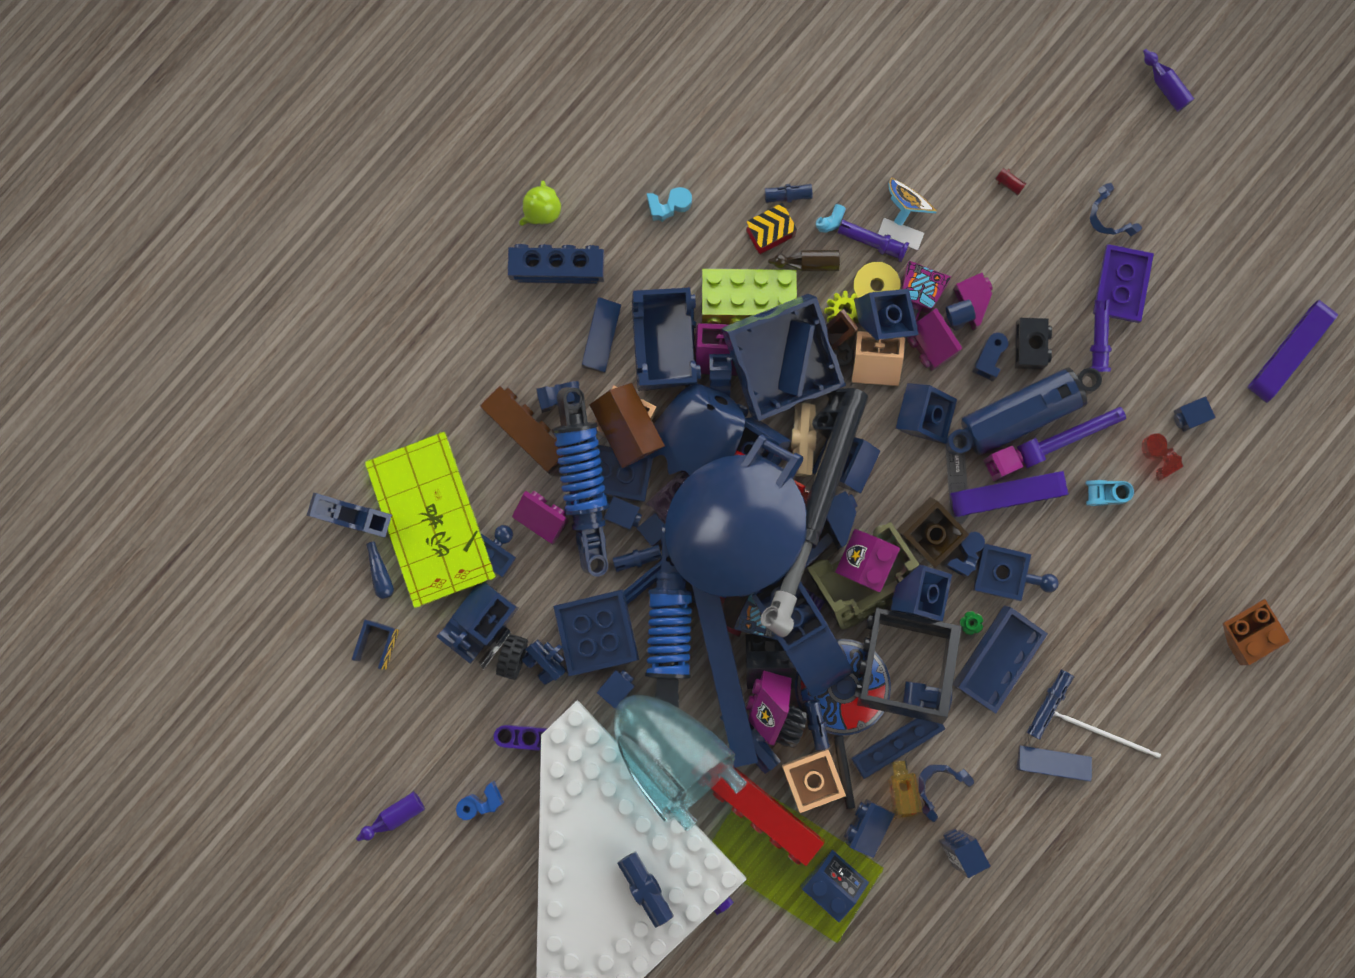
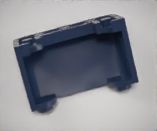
[632,287,701,391]

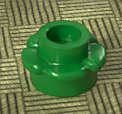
[960,611,983,635]

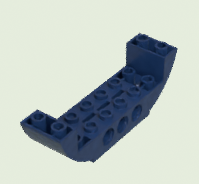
[750,575,854,698]

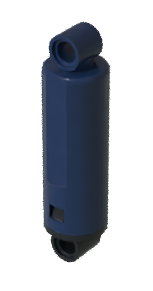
[945,367,1102,456]

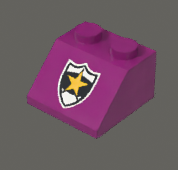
[835,528,900,592]
[746,671,792,745]

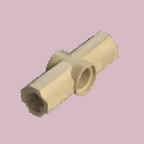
[791,403,816,477]

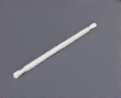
[1053,711,1161,758]

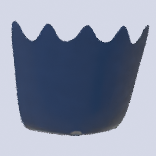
[650,384,745,476]

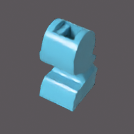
[647,187,692,222]

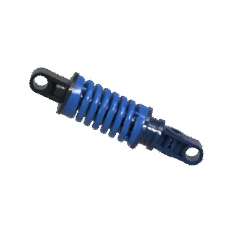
[552,387,609,577]
[645,524,694,717]

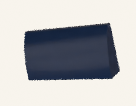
[953,605,1048,714]

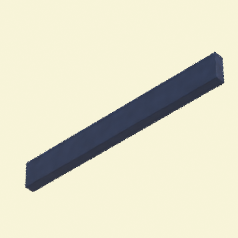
[692,585,758,768]

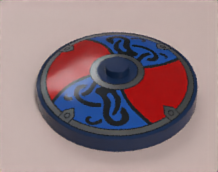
[794,639,891,735]

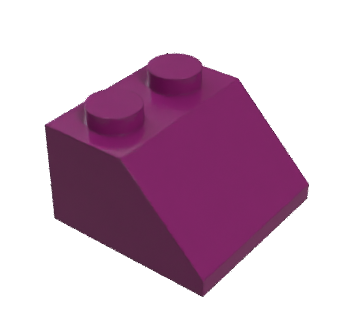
[906,308,963,371]

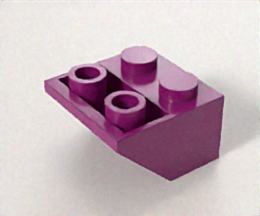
[695,323,737,376]
[512,490,569,545]

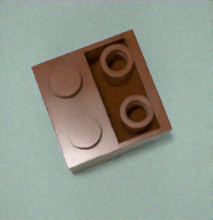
[1222,599,1290,665]

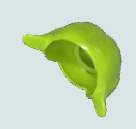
[519,181,561,226]

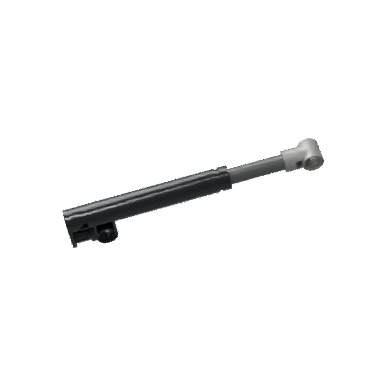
[761,388,868,637]

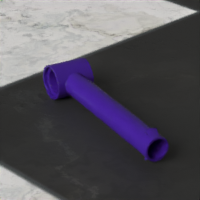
[1017,407,1126,468]

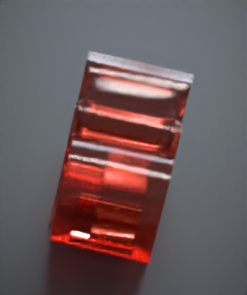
[1142,433,1184,481]

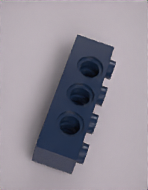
[508,244,605,284]

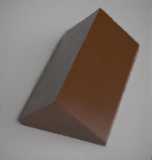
[589,383,665,469]

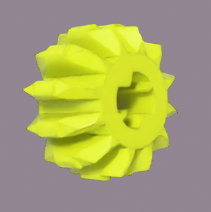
[824,291,859,323]

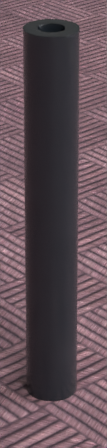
[834,735,856,809]

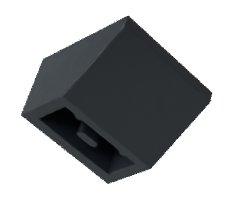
[746,634,796,689]

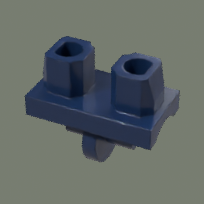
[437,618,485,664]
[522,640,567,685]

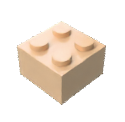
[781,749,846,813]

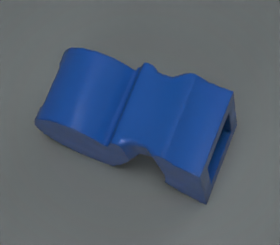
[456,781,504,820]

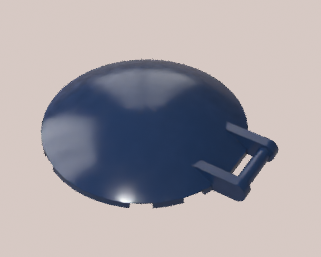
[665,434,807,597]

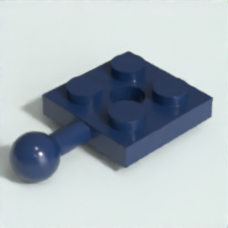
[973,544,1059,601]

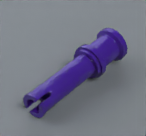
[838,219,909,262]
[1090,300,1112,372]

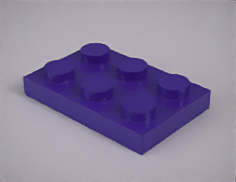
[1093,244,1154,323]

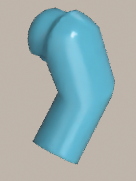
[815,204,846,233]

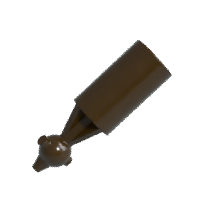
[768,250,840,272]

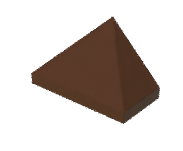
[826,309,860,351]

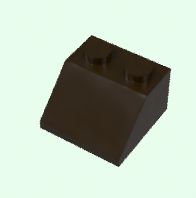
[896,497,969,568]

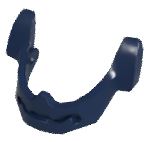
[1090,183,1142,237]
[919,765,974,822]

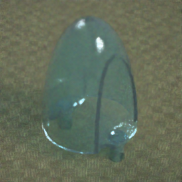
[613,695,747,832]

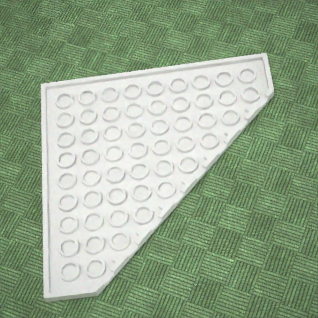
[536,700,746,978]

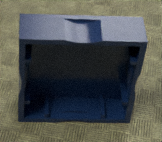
[721,294,846,421]

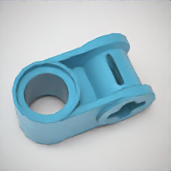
[1086,480,1134,506]

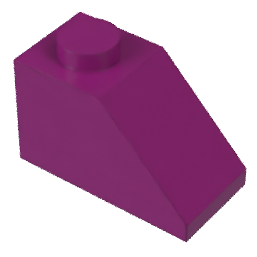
[953,273,993,331]
[983,446,1024,482]

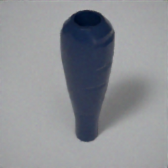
[366,541,394,599]

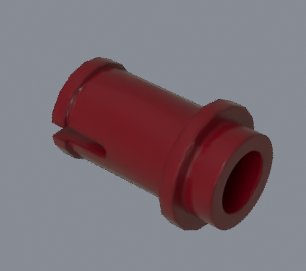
[995,168,1027,196]

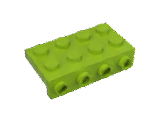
[702,269,797,325]

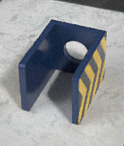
[351,619,399,670]

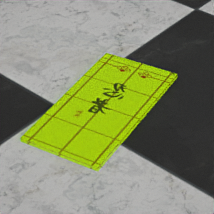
[365,432,496,608]
[712,793,884,944]

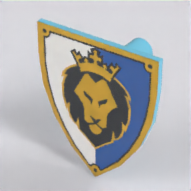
[888,177,937,226]

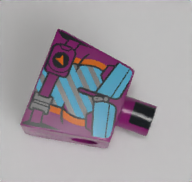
[901,261,951,321]

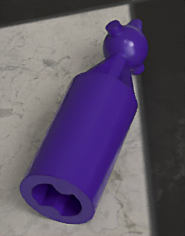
[1143,49,1195,112]
[356,791,425,841]

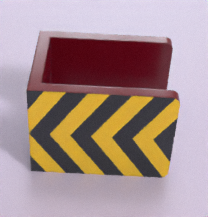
[746,203,797,255]

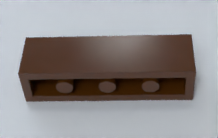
[480,386,566,474]

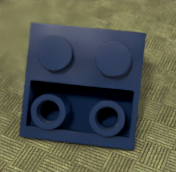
[452,582,519,646]
[844,799,895,858]

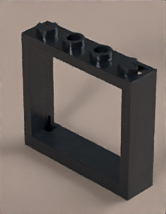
[854,608,962,724]

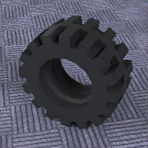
[496,634,528,680]

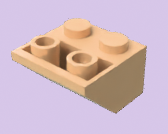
[851,331,905,386]

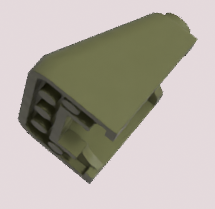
[807,522,919,629]

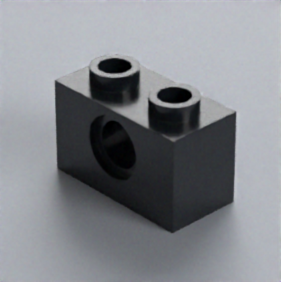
[1015,318,1052,369]

